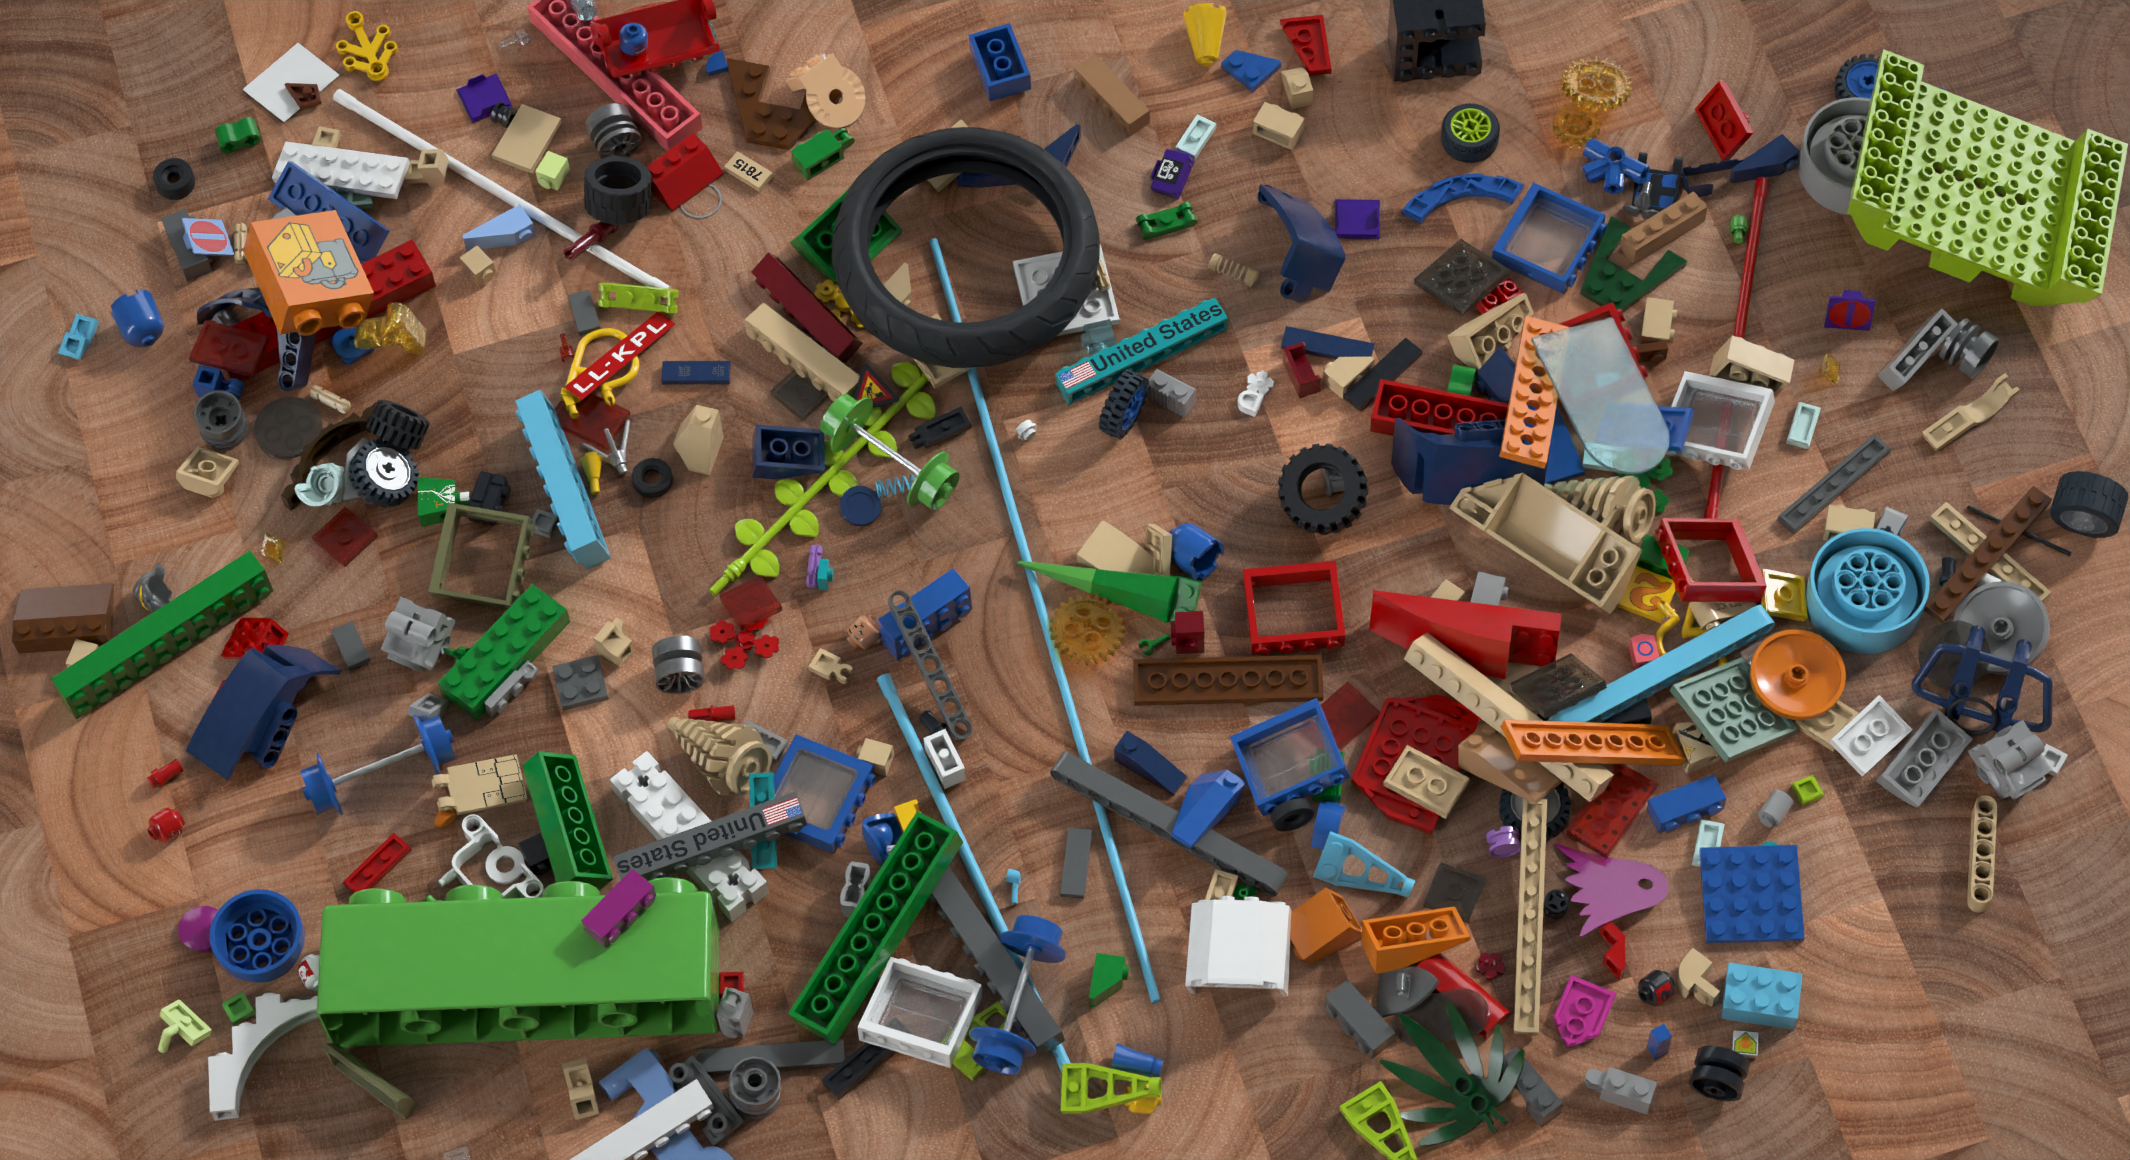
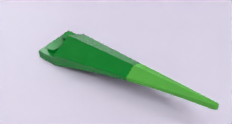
[1016,561,1202,623]

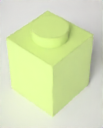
[535,151,570,191]

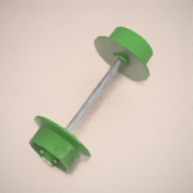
[820,394,960,510]

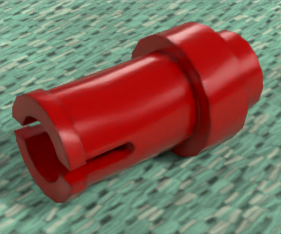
[147,759,184,788]

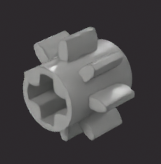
[211,310,240,334]

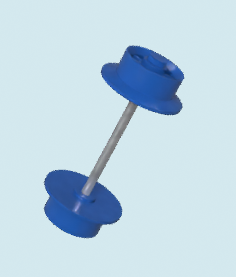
[300,715,456,815]
[969,915,1066,1075]

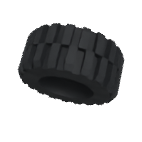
[1278,443,1368,535]

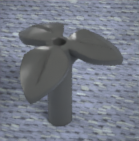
[1622,182,1659,219]

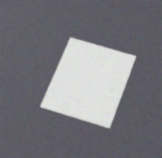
[243,43,339,122]

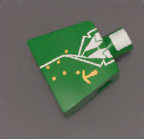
[418,477,471,527]

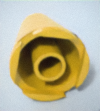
[1183,3,1227,67]

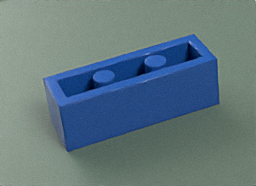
[1647,1024,1672,1060]

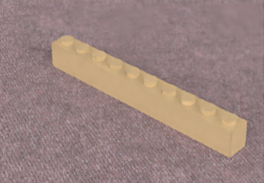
[1404,632,1614,802]

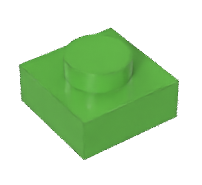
[221,991,255,1026]

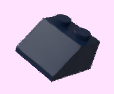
[1475,347,1515,404]

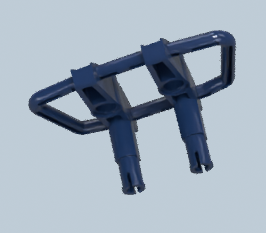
[1911,625,2053,733]

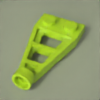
[940,999,1008,1081]
[1061,1063,1162,1114]
[1339,1081,1417,1160]

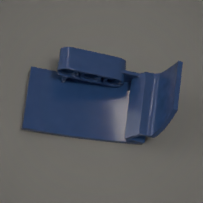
[1391,418,1550,505]
[186,645,341,780]

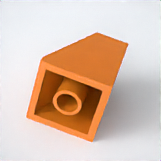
[1290,888,1362,964]

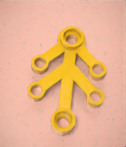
[336,11,398,81]

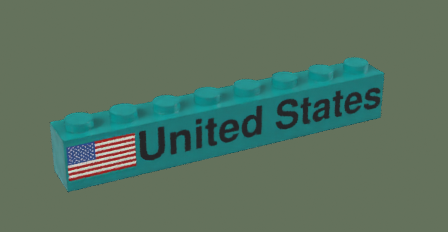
[1055,298,1228,405]

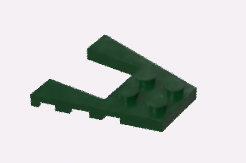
[1580,216,1687,313]

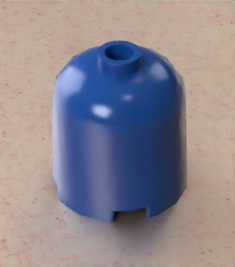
[111,290,164,347]
[1169,523,1224,580]

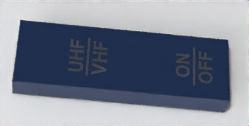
[661,361,731,385]

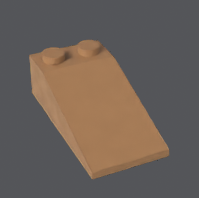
[1458,723,1563,804]

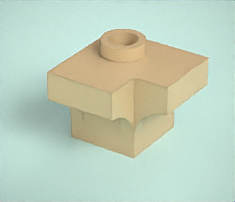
[594,618,635,668]

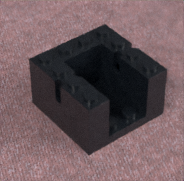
[1388,0,1486,82]

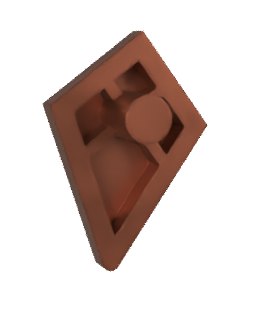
[285,83,322,109]

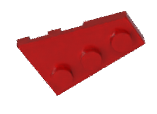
[1280,15,1332,76]

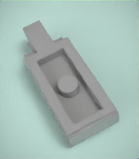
[485,661,538,717]

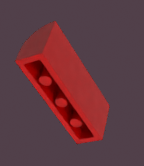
[1416,953,1512,1041]

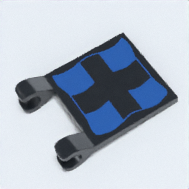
[1631,152,1683,212]

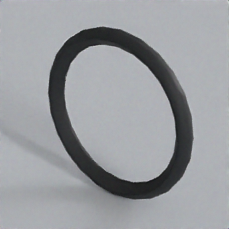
[1947,696,1998,735]

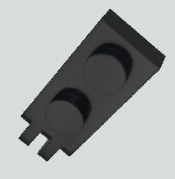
[908,407,972,449]

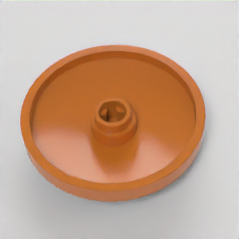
[1750,629,1846,720]

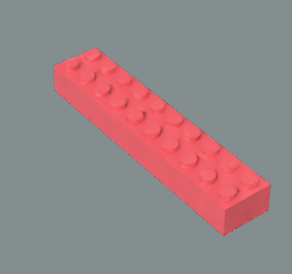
[527,0,703,151]

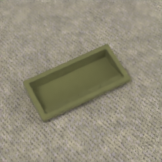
[323,1043,418,1120]

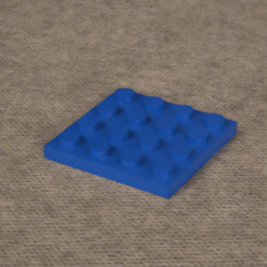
[1699,845,1805,944]

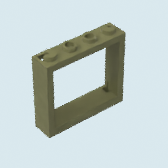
[428,503,535,610]

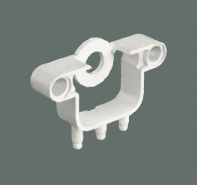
[438,814,544,899]

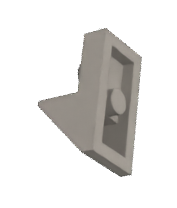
[407,693,449,726]

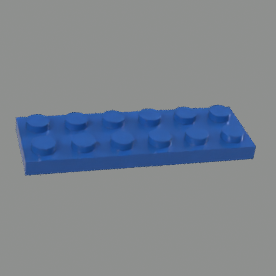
[268,161,390,264]

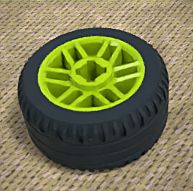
[1441,103,1500,163]

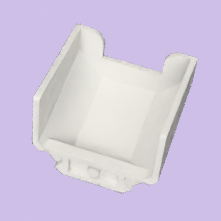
[1185,896,1291,997]

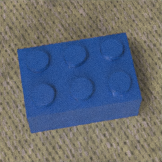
[968,23,1031,101]

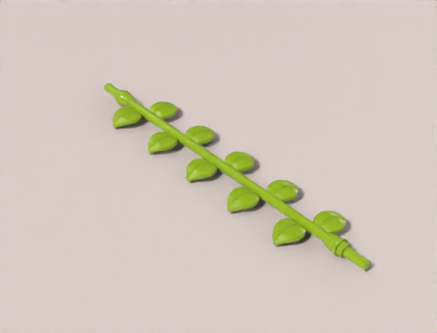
[709,362,935,596]

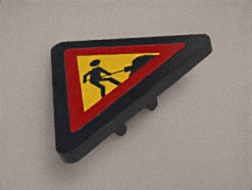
[853,364,899,408]

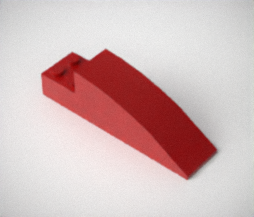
[1369,590,1561,679]

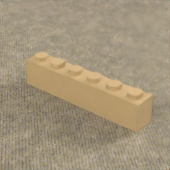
[745,302,860,402]

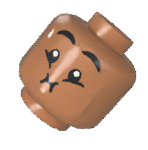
[847,615,881,650]

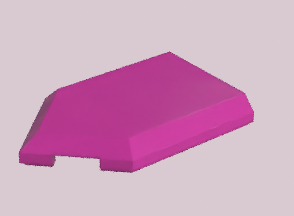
[1553,975,1617,1048]

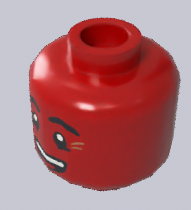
[147,808,185,843]

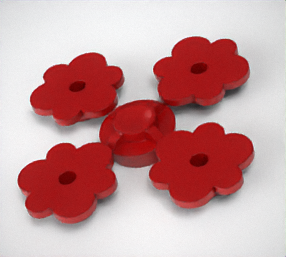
[710,609,779,670]

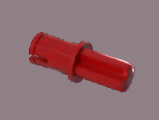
[688,705,736,721]

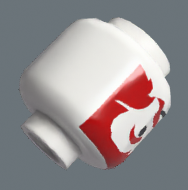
[297,954,320,991]

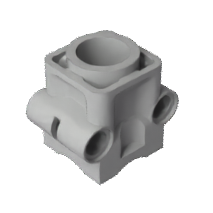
[380,596,456,672]
[1968,720,2052,800]

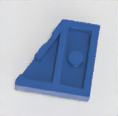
[1221,50,1282,93]

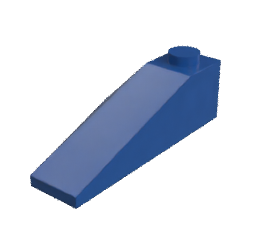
[1171,770,1247,849]

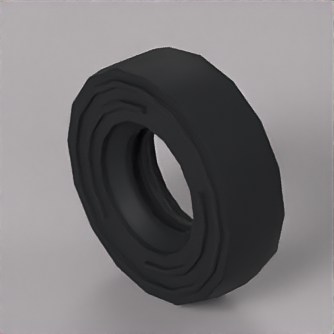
[631,458,673,498]
[1271,798,1314,832]

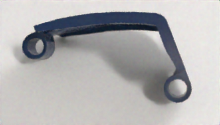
[1258,184,1345,303]

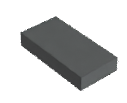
[568,290,601,336]
[331,621,371,671]

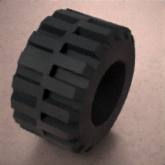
[366,400,430,450]

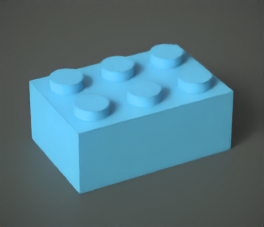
[1721,963,1803,1030]

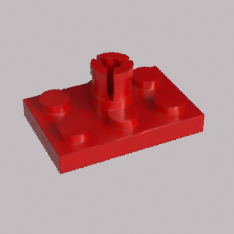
[1695,81,1754,161]

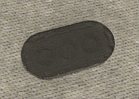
[1392,988,1490,1047]

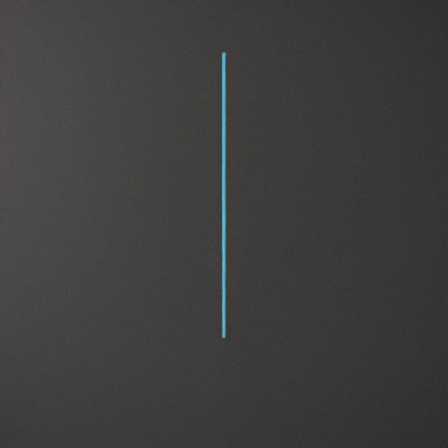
[929,238,1161,1004]

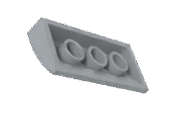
[1875,708,1973,808]

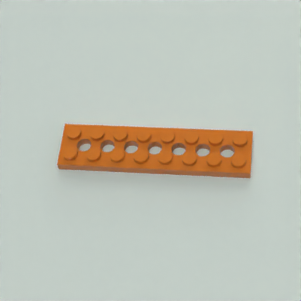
[1499,316,1570,468]
[1501,720,1686,766]

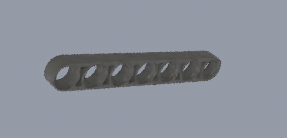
[888,590,972,740]

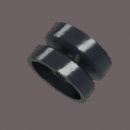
[1688,1046,1750,1102]

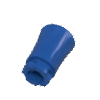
[1111,1043,1164,1077]

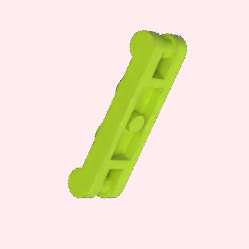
[598,283,679,314]

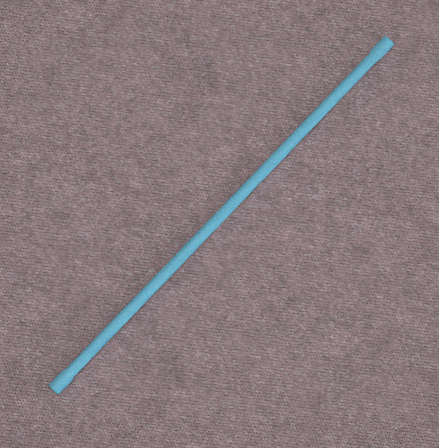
[877,674,1071,1072]

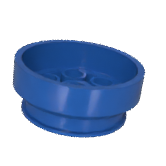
[210,889,305,983]

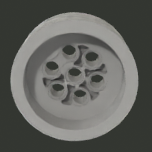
[1798,97,1871,215]

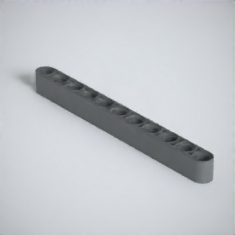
[1050,752,1288,897]

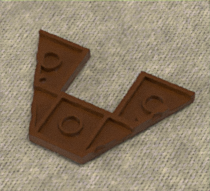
[727,58,842,150]

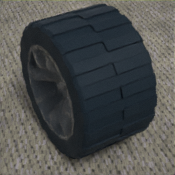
[2050,471,2129,538]

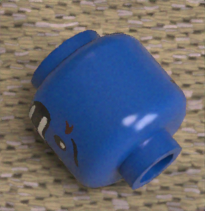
[619,23,648,56]

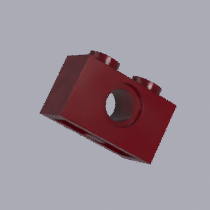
[1170,611,1205,654]

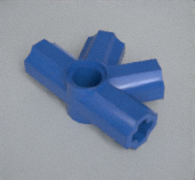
[1582,138,1650,194]

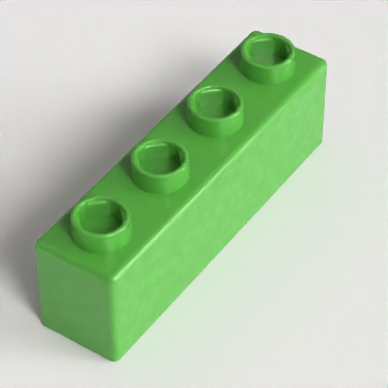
[317,877,719,1047]

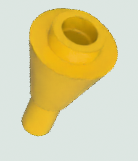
[580,452,602,495]

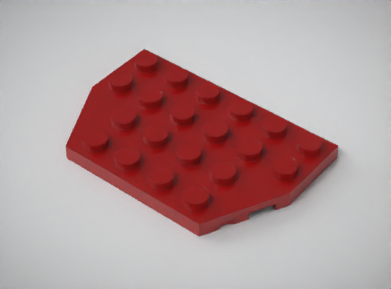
[1351,695,1481,835]

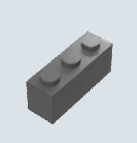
[161,208,213,281]
[1324,979,1396,1059]

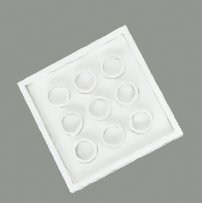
[1013,244,1120,336]

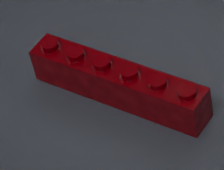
[751,252,863,363]

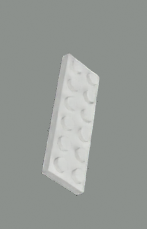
[272,142,410,199]

